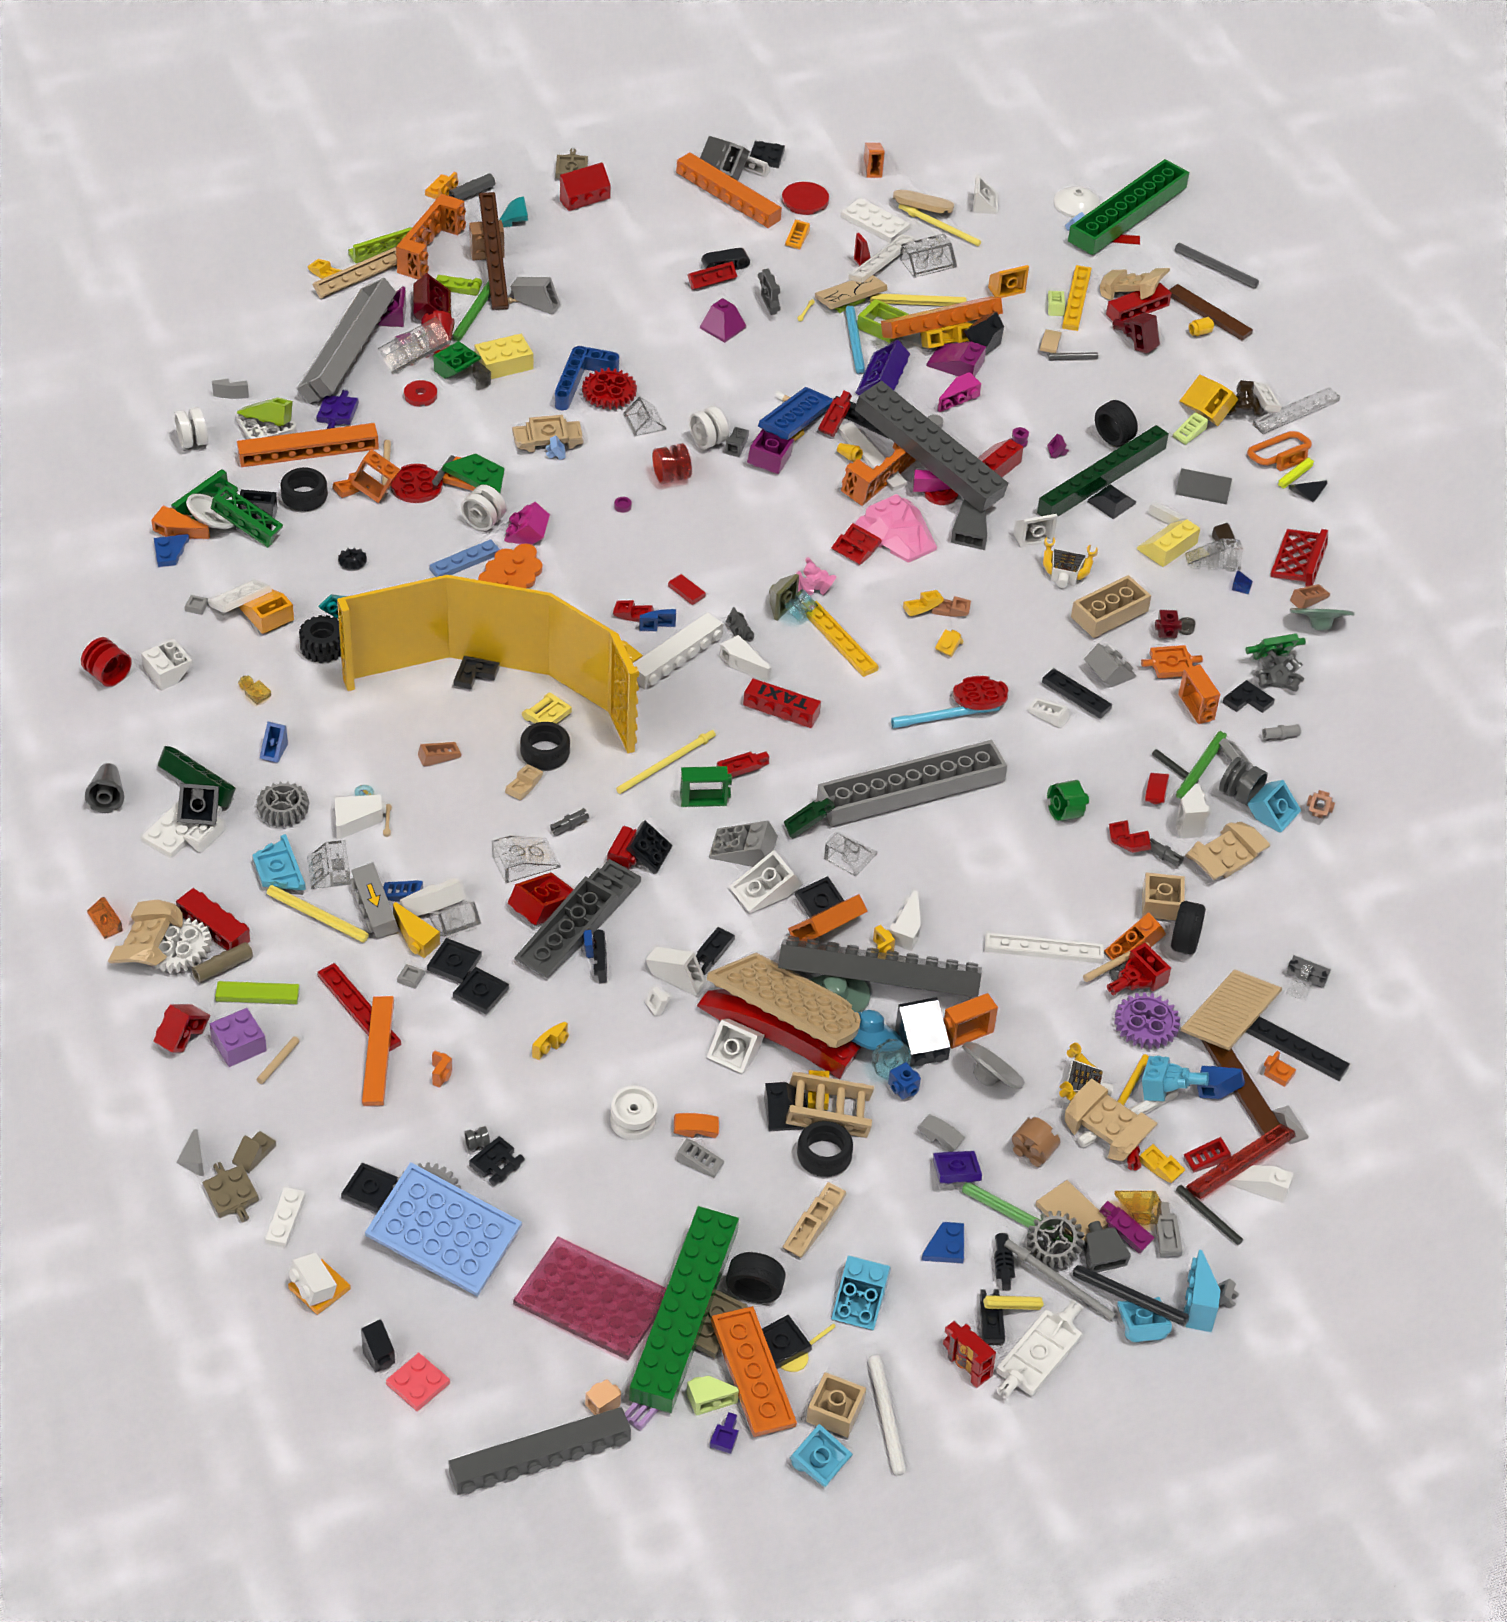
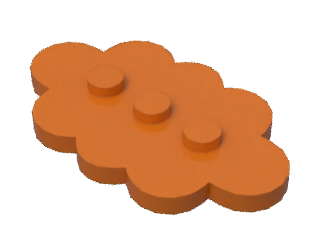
[478,543,543,589]

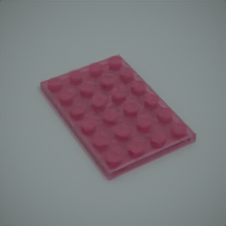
[513,1236,667,1360]

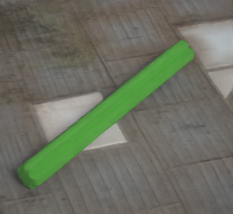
[452,281,490,341]
[1176,731,1227,799]
[962,1182,1073,1243]

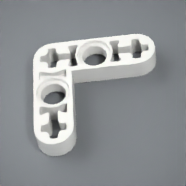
[236,409,297,439]

